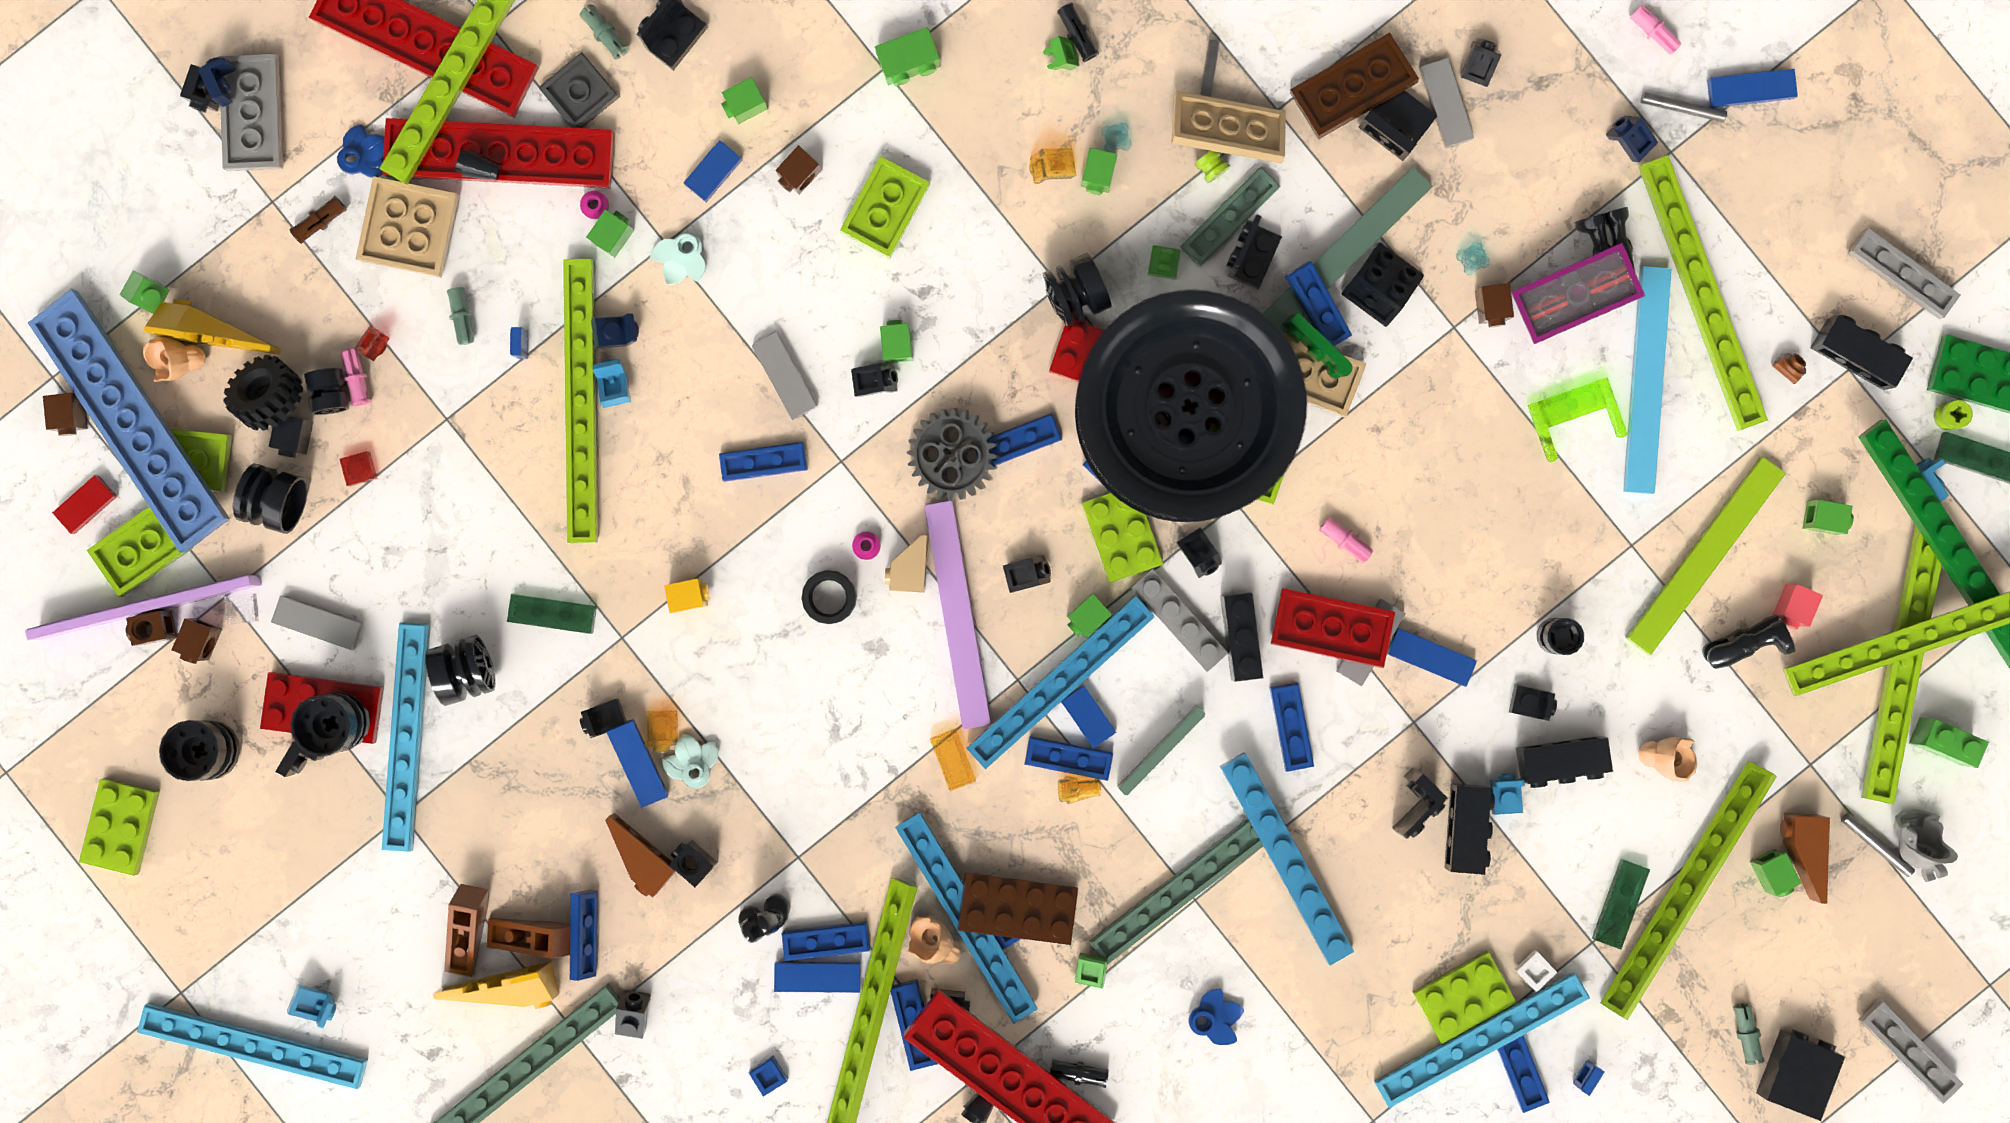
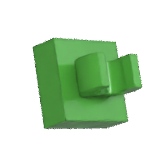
[1043,36,1080,70]
[1148,245,1181,279]

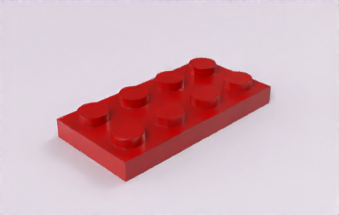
[1270,588,1395,668]
[260,672,384,744]

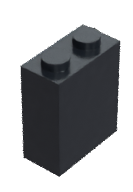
[1756,1029,1845,1121]

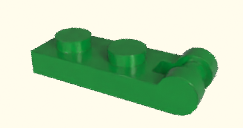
[1282,313,1353,379]

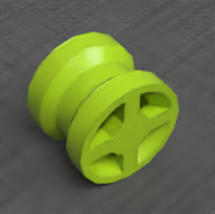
[1195,151,1231,183]
[1934,400,1973,430]

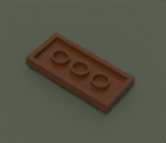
[1290,32,1419,140]
[957,872,1078,945]

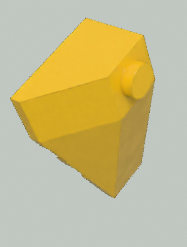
[144,299,281,355]
[433,961,559,1009]

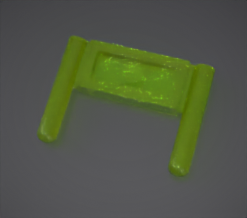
[1527,377,1627,463]

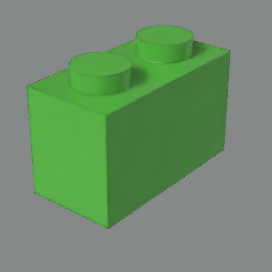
[874,27,941,86]
[1909,717,1989,768]

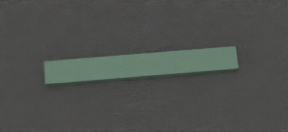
[1262,166,1433,334]
[1089,819,1287,965]
[434,983,620,1123]

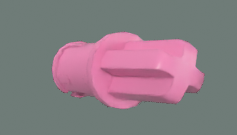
[1630,4,1681,54]
[341,349,371,406]
[1319,516,1373,562]

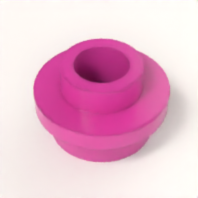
[580,191,609,219]
[852,532,881,560]

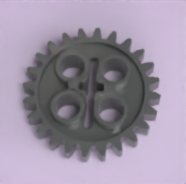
[907,408,999,501]

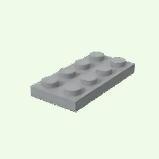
[219,54,283,171]

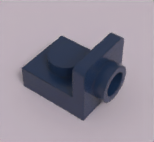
[198,57,236,107]
[1606,116,1658,162]
[591,313,639,348]

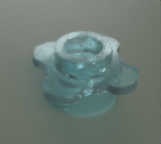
[1101,123,1132,153]
[1456,242,1490,275]

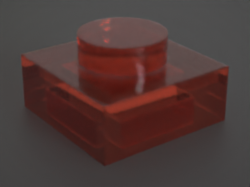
[355,324,390,361]
[339,451,377,487]

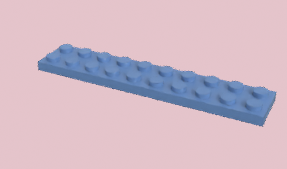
[28,289,230,553]

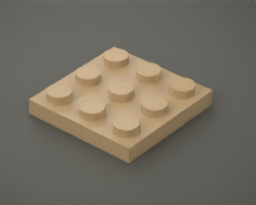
[355,176,459,278]

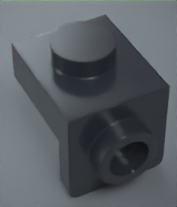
[580,698,627,738]
[615,990,651,1039]

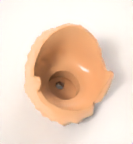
[143,336,206,382]
[1638,737,1698,782]
[908,915,962,964]

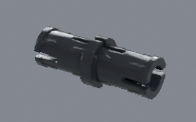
[1057,3,1099,62]
[1050,1059,1109,1088]

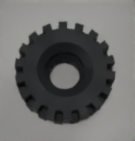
[223,355,303,431]

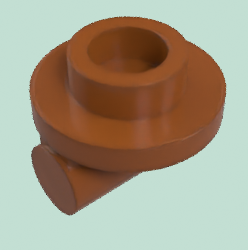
[1772,353,1807,384]

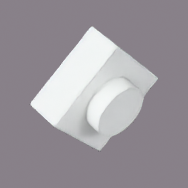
[1514,950,1557,992]

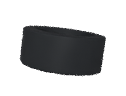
[801,570,857,624]

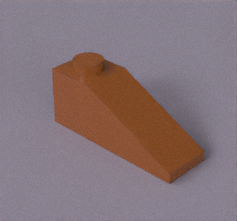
[605,813,676,898]
[1780,813,1830,904]
[444,884,489,977]
[487,918,570,959]

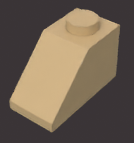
[885,535,928,593]

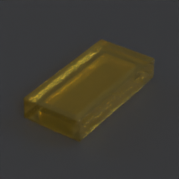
[929,728,977,792]

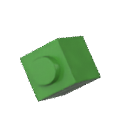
[721,77,768,124]
[1081,148,1117,195]
[586,209,634,258]
[119,270,170,314]
[880,320,913,363]
[1802,500,1854,535]
[1067,594,1112,638]
[1750,849,1802,897]

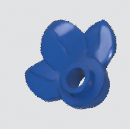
[337,125,384,178]
[1188,989,1244,1045]

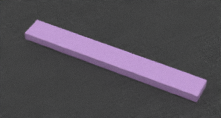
[924,501,991,729]
[25,575,261,640]

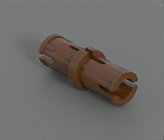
[289,196,347,244]

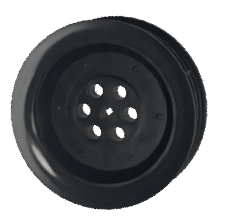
[1075,290,1307,522]

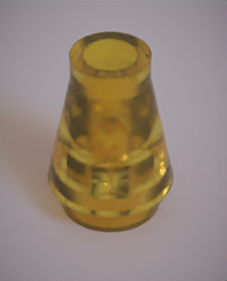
[1058,776,1101,804]

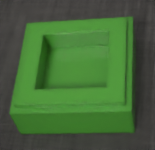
[1075,953,1108,989]

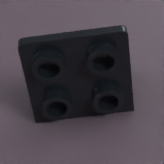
[637,0,708,71]
[1358,91,1437,161]
[1226,214,1282,289]
[1341,243,1424,327]
[1392,768,1448,839]

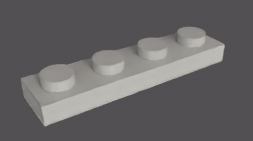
[1848,228,1961,319]
[1131,569,1228,672]
[1858,999,1964,1104]

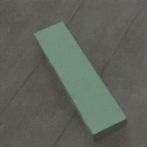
[1180,167,1281,267]
[1117,705,1206,796]

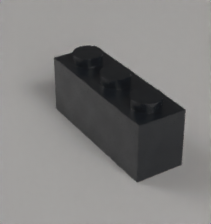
[1811,315,1913,390]
[1220,593,1263,682]
[1516,736,1613,788]
[1444,783,1495,875]

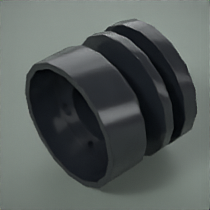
[1043,253,1112,328]
[233,463,308,534]
[425,635,496,706]
[290,691,370,757]
[159,720,240,781]

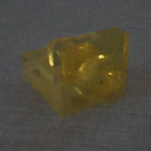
[1029,148,1077,184]
[645,710,678,752]

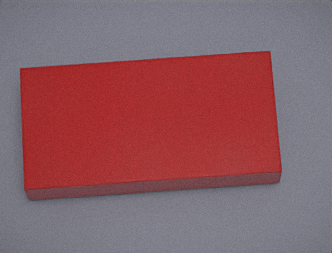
[52,475,118,534]

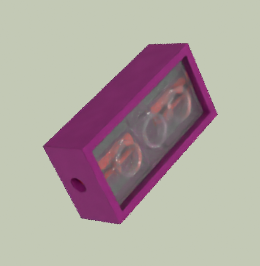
[1511,243,1645,344]

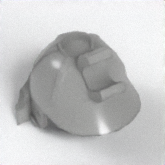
[1894,810,1958,882]

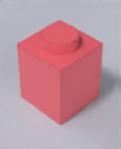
[1773,584,1823,630]

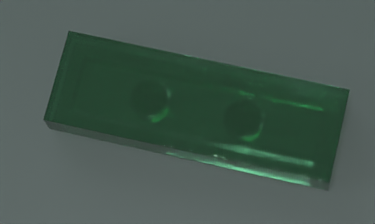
[1934,432,2010,484]
[507,594,597,634]
[1592,858,1650,950]

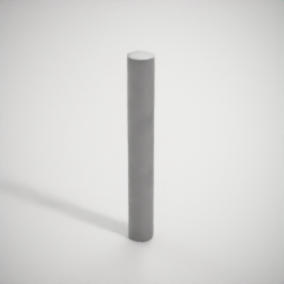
[1200,40,1220,97]
[1640,92,1727,122]
[1841,813,1915,877]

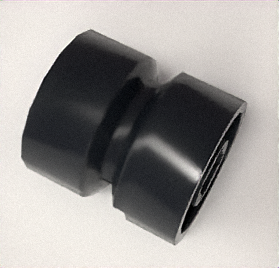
[304,368,349,415]
[1536,618,1584,655]

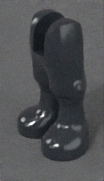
[1574,207,1635,271]
[1702,614,1795,669]
[738,894,790,943]

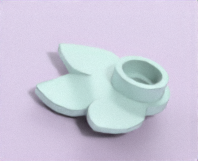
[650,232,706,285]
[662,734,718,789]

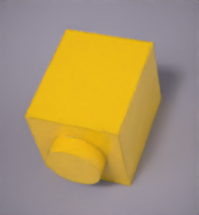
[664,578,710,613]

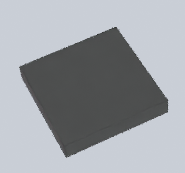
[539,52,620,128]

